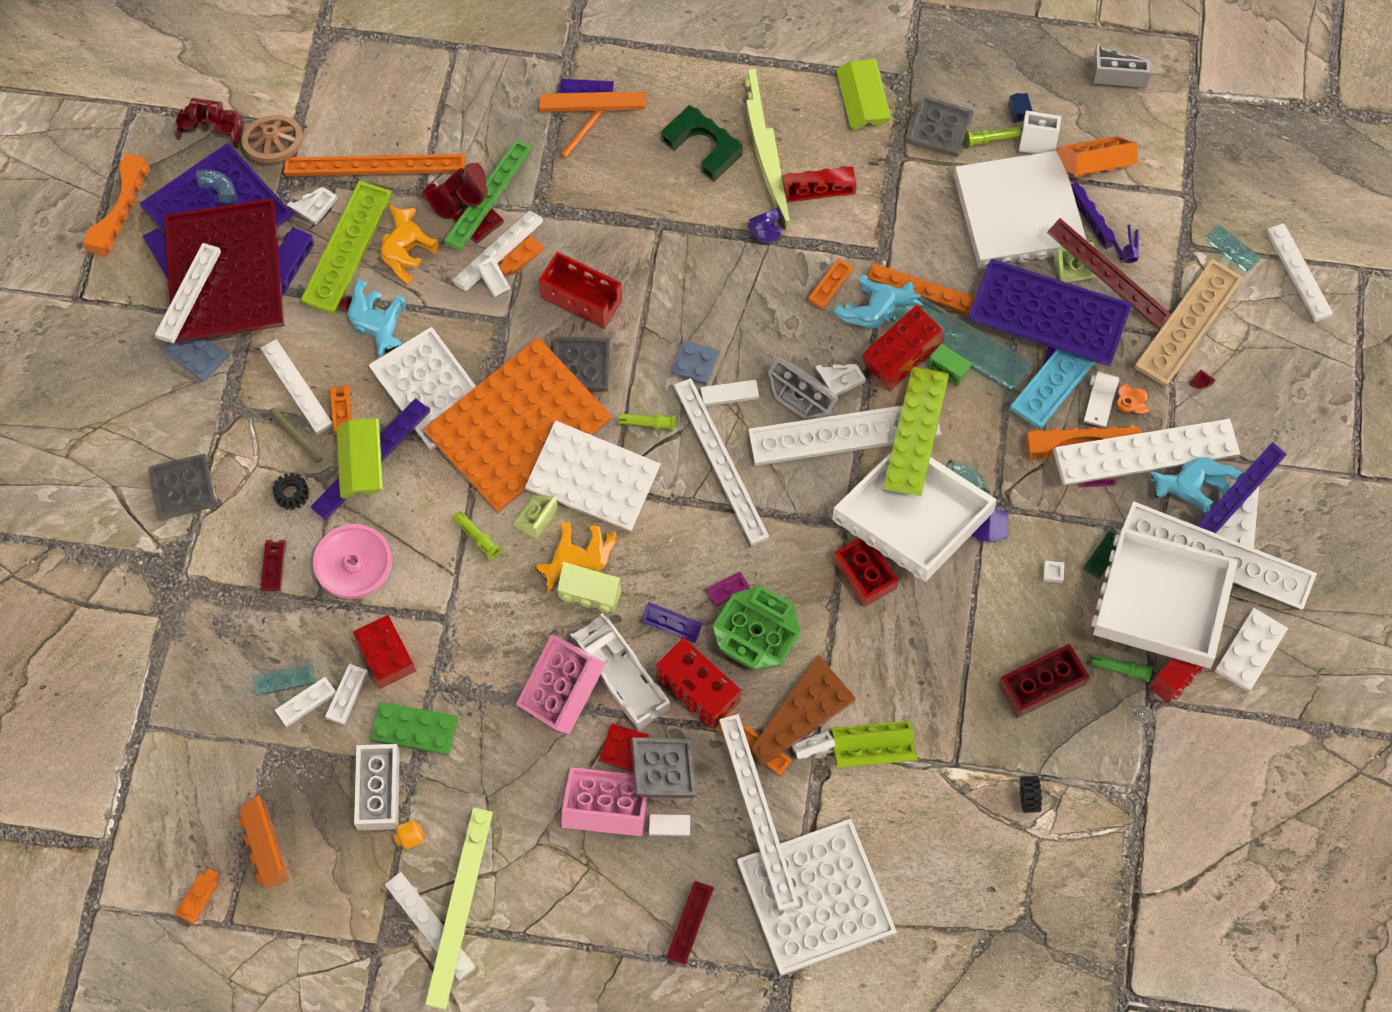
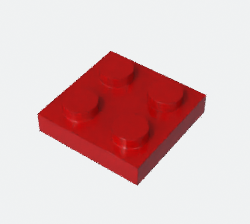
[599,723,649,772]

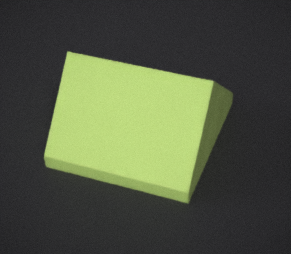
[1053,241,1096,283]
[512,494,558,540]

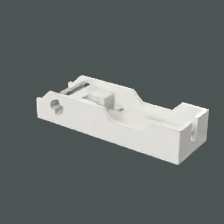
[570,613,671,731]

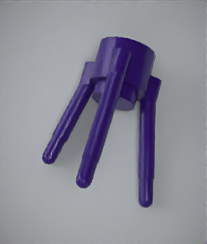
[1109,224,1140,263]

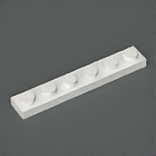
[452,210,543,291]
[1266,223,1333,322]
[155,243,221,343]
[260,339,333,435]
[385,872,476,981]

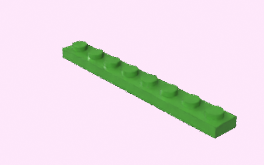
[445,140,532,252]

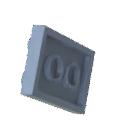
[161,338,229,383]

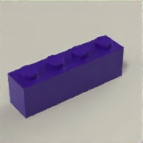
[278,227,314,297]

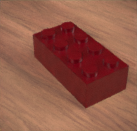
[998,644,1090,718]

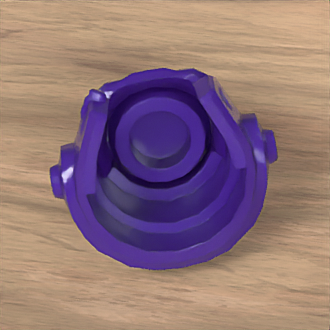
[747,208,782,243]

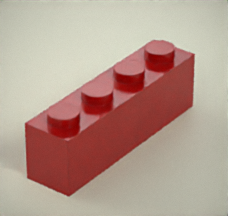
[782,166,857,203]

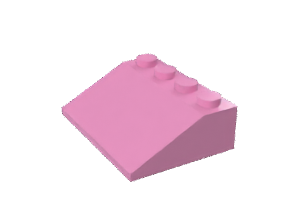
[516,634,606,734]
[561,767,648,836]

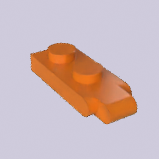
[499,236,544,277]
[175,868,220,925]

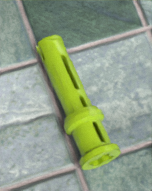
[966,126,1021,147]
[618,413,676,431]
[453,511,502,560]

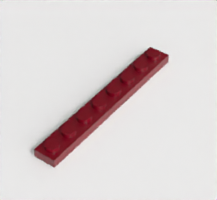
[1047,218,1172,329]

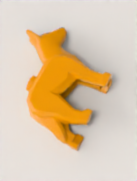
[381,204,440,285]
[535,522,617,592]

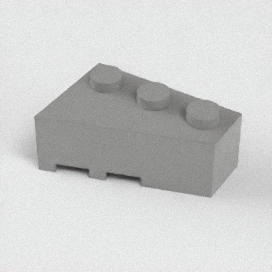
[1093,43,1150,88]

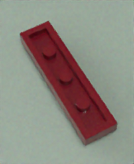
[666,881,714,966]

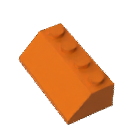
[1056,136,1137,177]
[238,795,289,889]

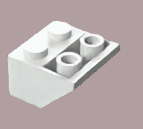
[1019,111,1062,154]

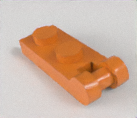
[330,384,352,435]

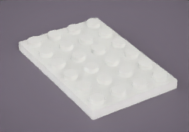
[369,327,476,451]
[525,420,661,533]

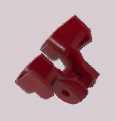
[174,98,244,149]
[421,162,488,219]

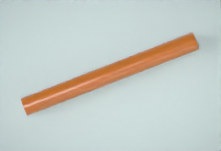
[561,110,605,159]

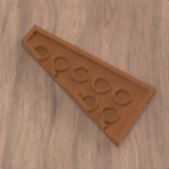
[751,654,856,767]

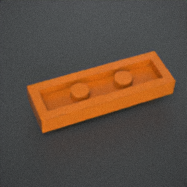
[808,258,854,310]

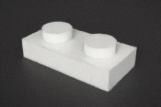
[792,731,835,759]

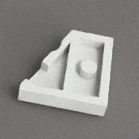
[287,187,338,225]
[815,364,866,396]

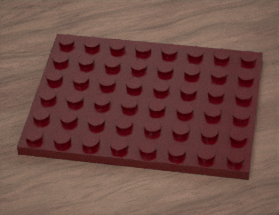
[165,198,285,343]

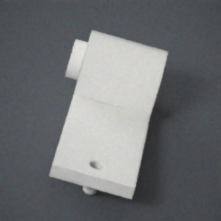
[1083,371,1120,428]

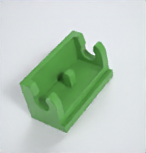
[927,343,972,387]

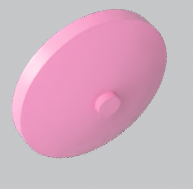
[313,524,392,599]

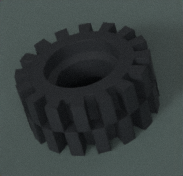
[272,473,309,510]
[1020,776,1042,813]

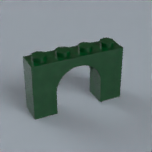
[661,104,743,182]

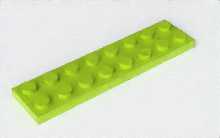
[300,181,393,315]
[883,367,949,497]

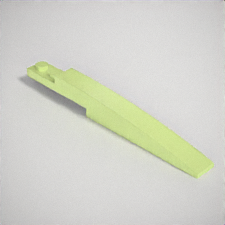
[745,69,790,230]
[425,807,493,1010]

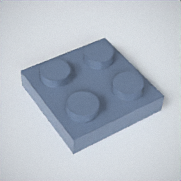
[671,340,719,386]

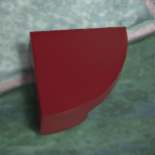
[1189,369,1216,389]

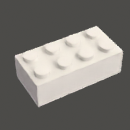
[354,744,400,830]

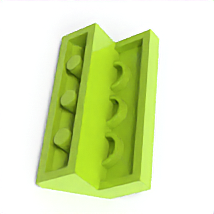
[836,59,891,131]
[337,418,383,499]
[831,721,917,768]

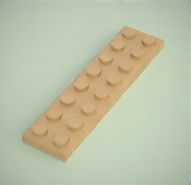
[1134,259,1244,387]

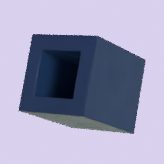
[1008,93,1033,123]

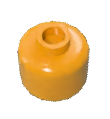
[393,820,425,850]

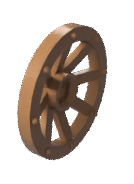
[242,115,303,163]

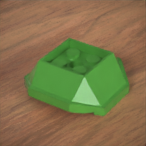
[713,585,801,671]

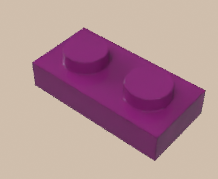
[706,572,750,607]

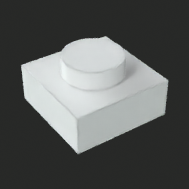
[1043,561,1064,583]

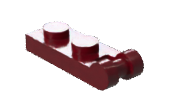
[261,540,286,591]

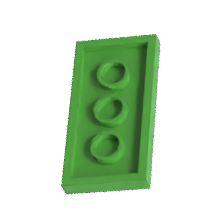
[371,702,458,756]

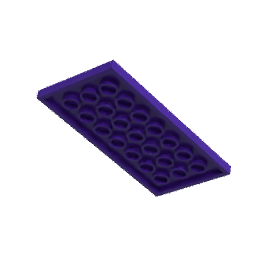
[968,259,1132,367]

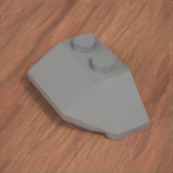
[768,357,839,420]

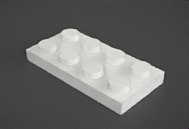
[1216,479,1259,548]
[1214,608,1288,692]

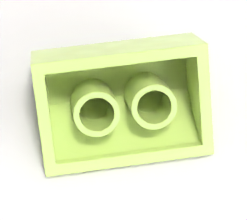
[558,562,621,613]

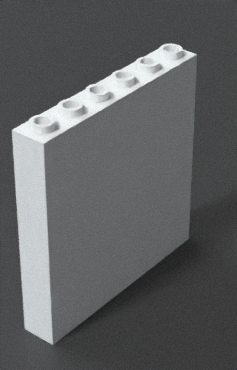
[954,151,1087,269]
[832,452,997,582]
[1091,528,1238,669]

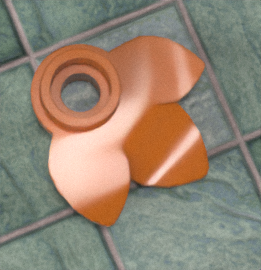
[1117,384,1149,414]

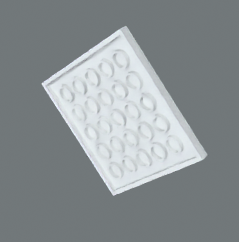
[737,819,897,976]

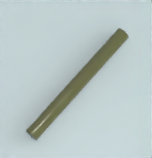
[269,407,323,463]

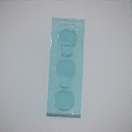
[1206,224,1261,272]
[253,663,316,696]

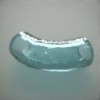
[196,169,237,203]
[946,459,990,495]

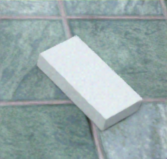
[476,257,511,298]
[649,814,690,837]

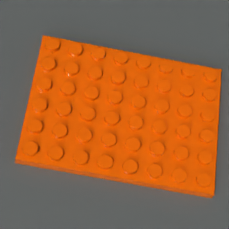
[423,337,613,513]

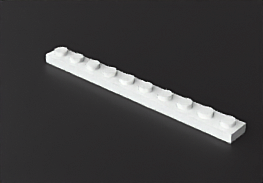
[674,378,769,547]
[719,714,799,912]

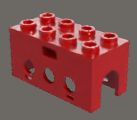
[538,252,623,329]
[862,304,944,392]
[656,637,741,730]

